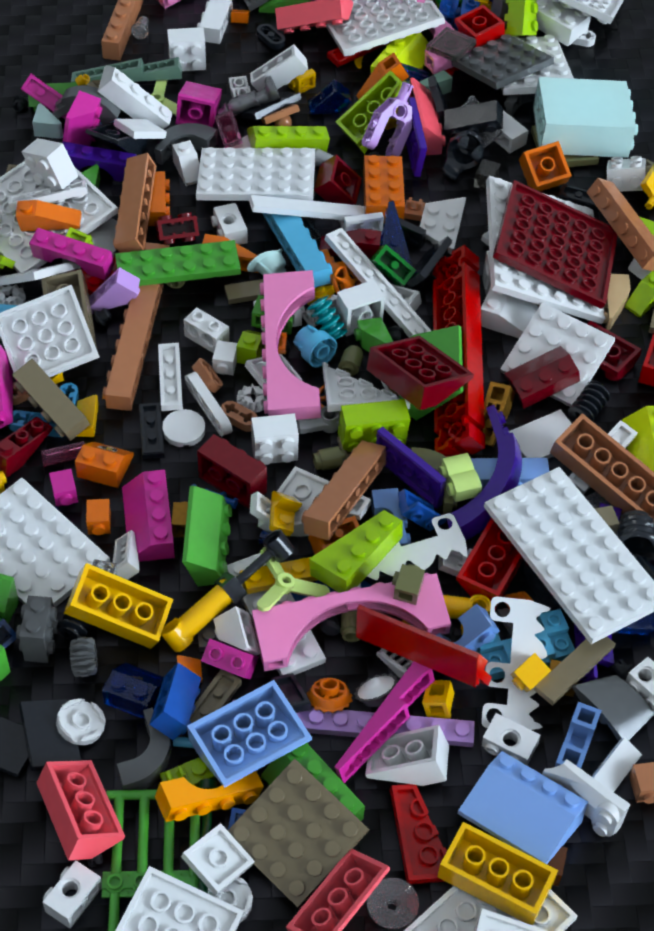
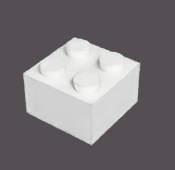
[167,27,206,71]
[22,138,78,190]
[336,280,385,336]
[251,413,299,465]

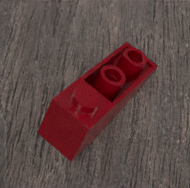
[0,417,53,478]

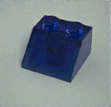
[102,663,164,719]

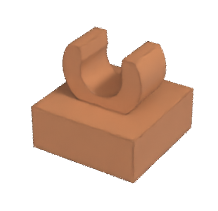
[404,197,425,221]

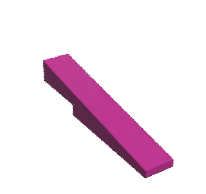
[335,661,435,783]

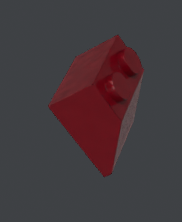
[314,154,362,205]

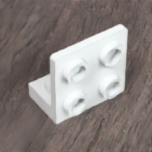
[339,206,384,234]

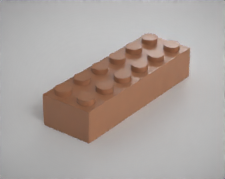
[550,413,654,520]

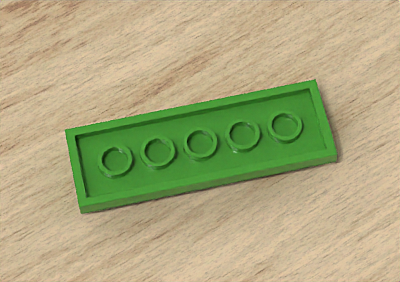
[115,240,241,286]

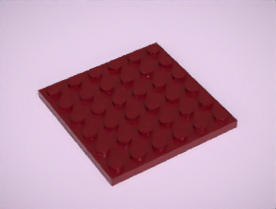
[492,180,618,309]

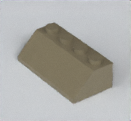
[41,269,97,349]

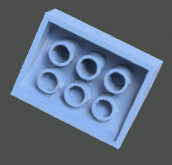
[187,680,312,788]
[457,751,588,864]

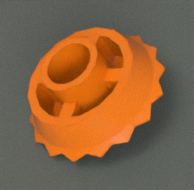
[306,678,353,713]

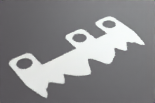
[357,513,468,587]
[482,597,550,730]

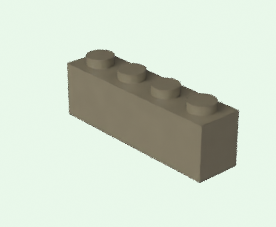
[12,359,90,441]

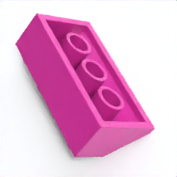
[122,470,175,562]

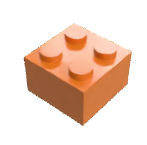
[519,141,572,192]

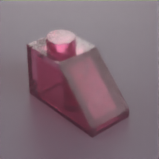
[214,110,243,148]

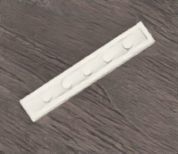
[249,195,365,221]

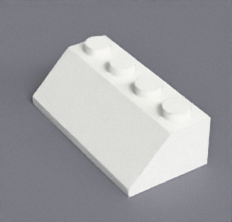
[98,65,172,129]

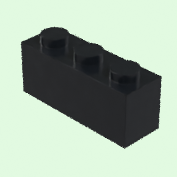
[444,100,503,138]

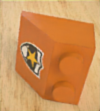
[75,442,134,488]

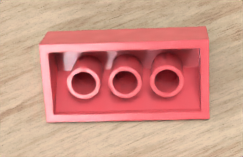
[275,0,353,34]
[409,78,446,156]
[37,760,125,861]
[286,849,390,931]

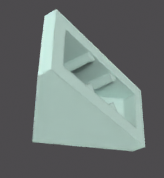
[32,103,63,139]

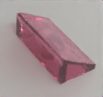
[41,441,85,466]

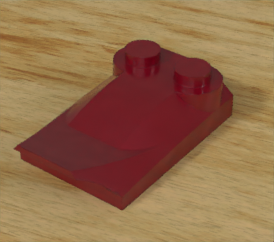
[588,321,642,381]

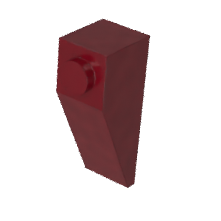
[319,228,382,260]

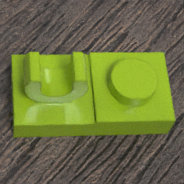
[160,757,216,787]

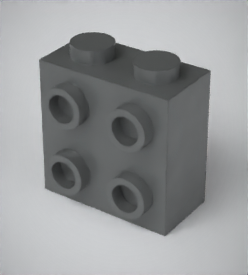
[16,595,59,663]

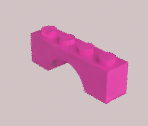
[29,228,115,280]

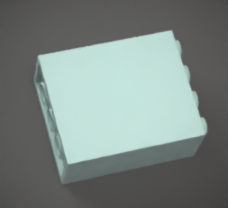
[533,77,638,158]

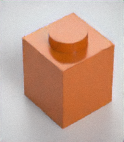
[86,499,111,535]

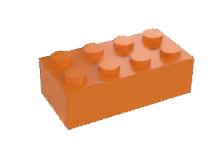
[363,155,405,224]

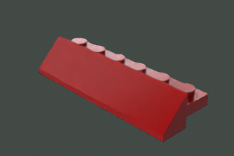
[356,604,492,688]

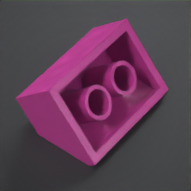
[63,90,102,146]

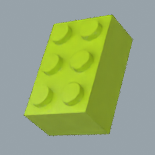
[338,399,410,452]

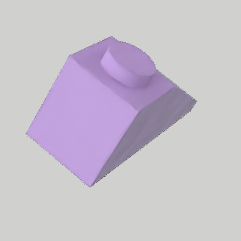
[89,267,140,314]

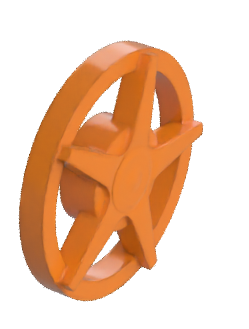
[332,265,361,294]

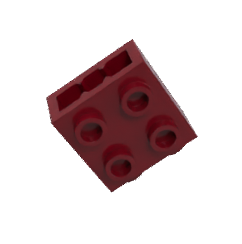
[154,212,199,245]

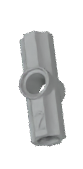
[297,406,340,434]

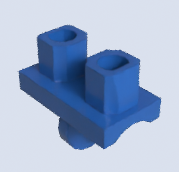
[439,0,459,27]

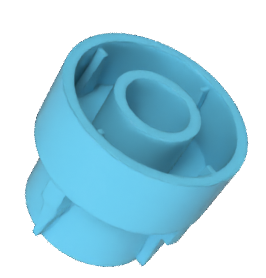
[293,325,337,368]

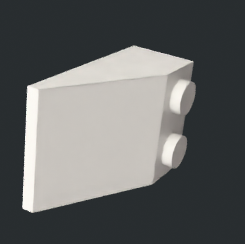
[481,288,539,338]
[365,725,449,786]

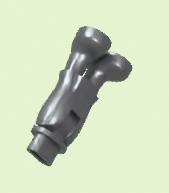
[217,76,280,118]

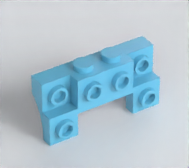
[477,609,575,681]

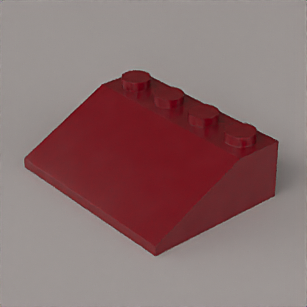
[366,335,474,410]

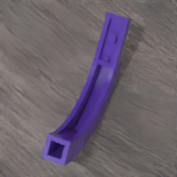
[447,405,522,541]

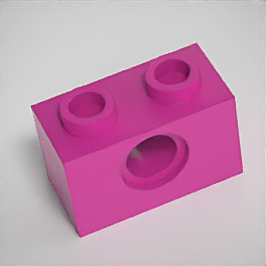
[201,638,259,679]

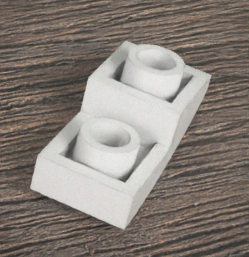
[228,76,251,98]

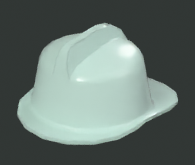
[247,249,286,275]

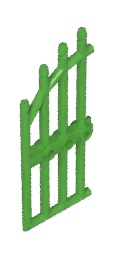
[102,789,200,931]

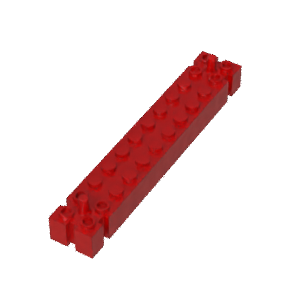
[433,245,485,457]

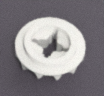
[0,284,26,305]
[236,383,267,413]

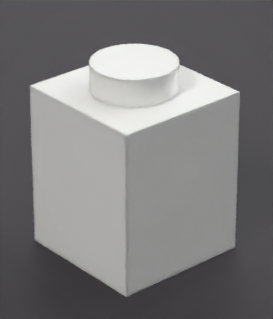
[212,340,238,375]

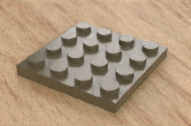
[228,758,369,908]

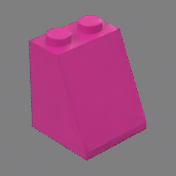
[175,81,222,128]

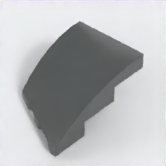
[572,675,654,742]

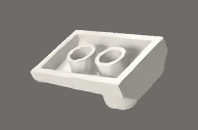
[542,759,630,837]

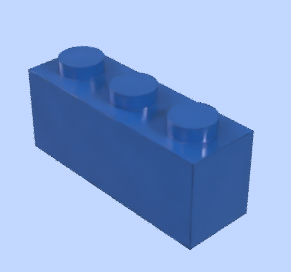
[149,663,201,740]

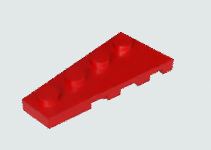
[390,784,447,884]

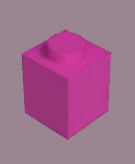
[49,469,78,507]

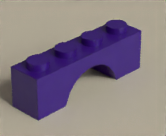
[63,141,137,182]

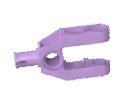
[362,82,414,156]

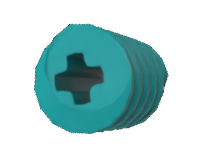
[307,295,348,340]

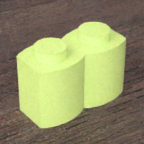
[439,453,482,502]

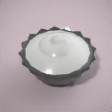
[354,673,398,707]

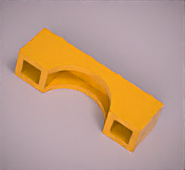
[155,771,264,822]

